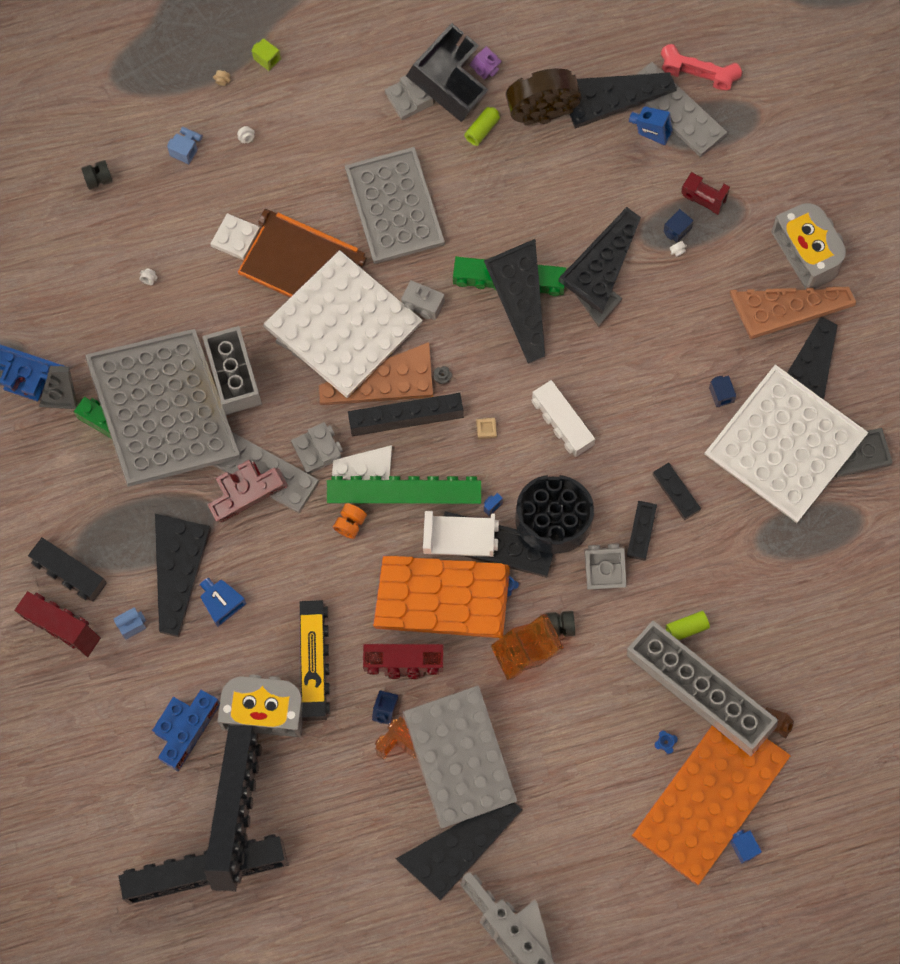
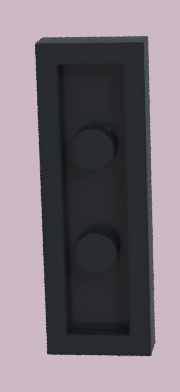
[652,462,701,521]
[627,501,657,561]

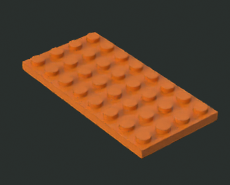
[631,725,791,886]

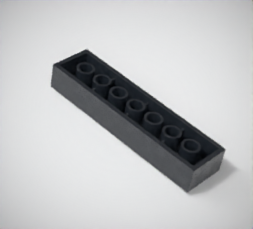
[204,725,262,891]
[118,834,289,904]

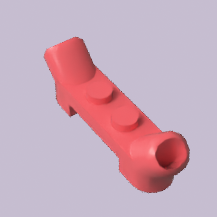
[661,44,742,91]

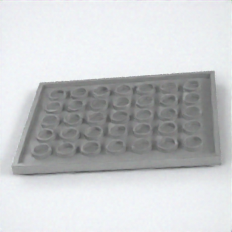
[85,329,240,487]

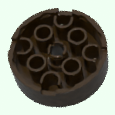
[505,68,582,126]

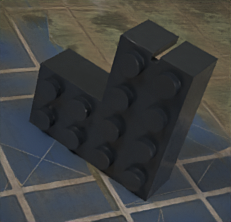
[406,23,488,123]

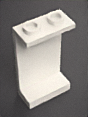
[423,511,499,557]

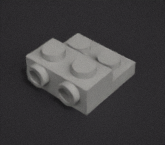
[385,75,433,120]
[291,422,343,474]
[584,543,626,590]

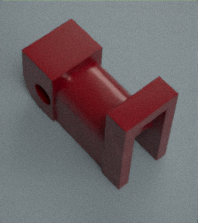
[681,172,730,215]

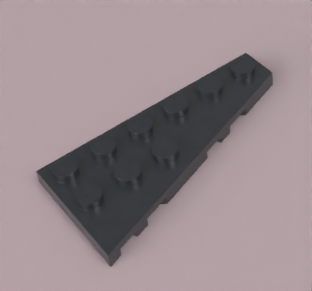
[484,239,545,364]
[787,317,837,400]
[155,514,211,637]

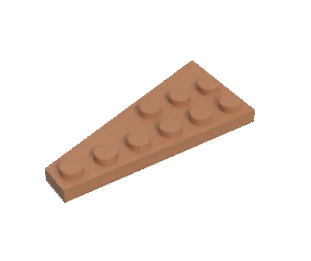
[730,287,856,340]
[319,342,433,405]

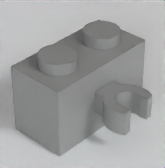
[401,280,445,320]

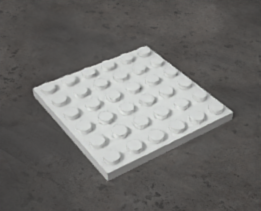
[264,250,423,398]
[705,365,868,523]

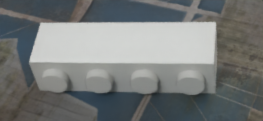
[532,380,595,457]

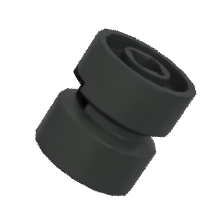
[81,160,113,190]
[545,611,575,638]

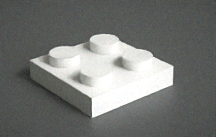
[211,213,260,260]

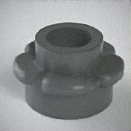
[433,366,452,384]

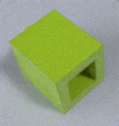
[252,38,281,71]

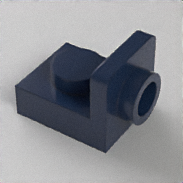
[372,690,399,725]

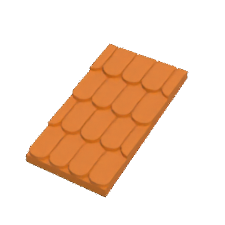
[373,556,510,638]

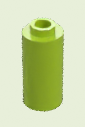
[464,107,500,146]
[665,610,710,641]

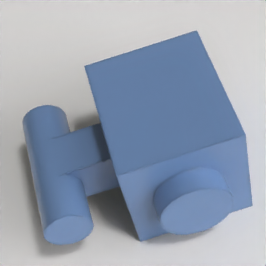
[167,127,203,164]
[114,607,146,640]

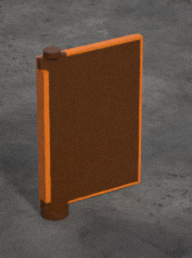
[238,209,367,298]

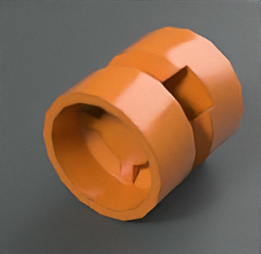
[333,503,367,539]

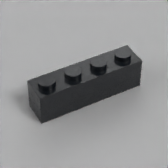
[28,537,107,602]

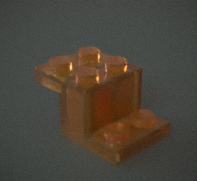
[491,614,564,681]
[375,717,417,760]

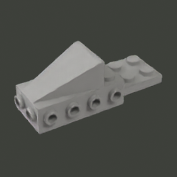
[460,872,555,964]

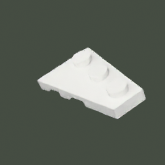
[332,445,392,480]

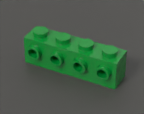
[74,397,112,439]

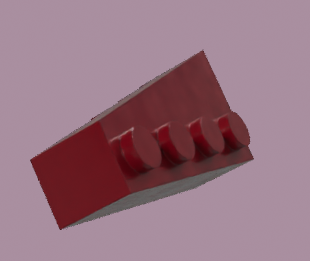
[14,591,101,657]

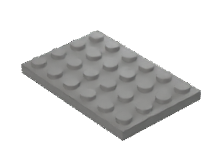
[345,147,445,264]
[402,685,517,828]

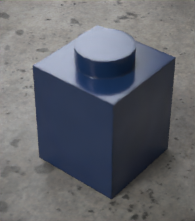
[663,209,694,243]
[709,376,736,408]

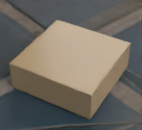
[476,418,497,439]

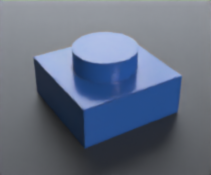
[484,493,503,516]

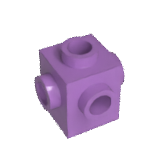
[469,46,502,80]

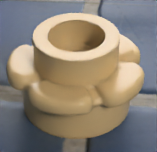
[213,70,231,86]

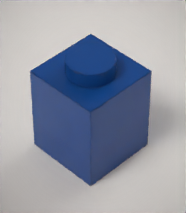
[730,830,762,864]

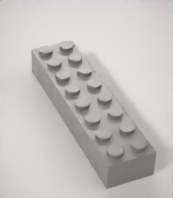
[627,621,778,756]

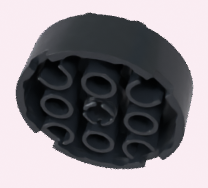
[515,475,594,554]

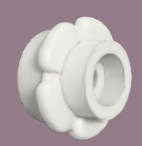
[237,126,255,143]
[670,241,687,257]
[140,269,157,285]

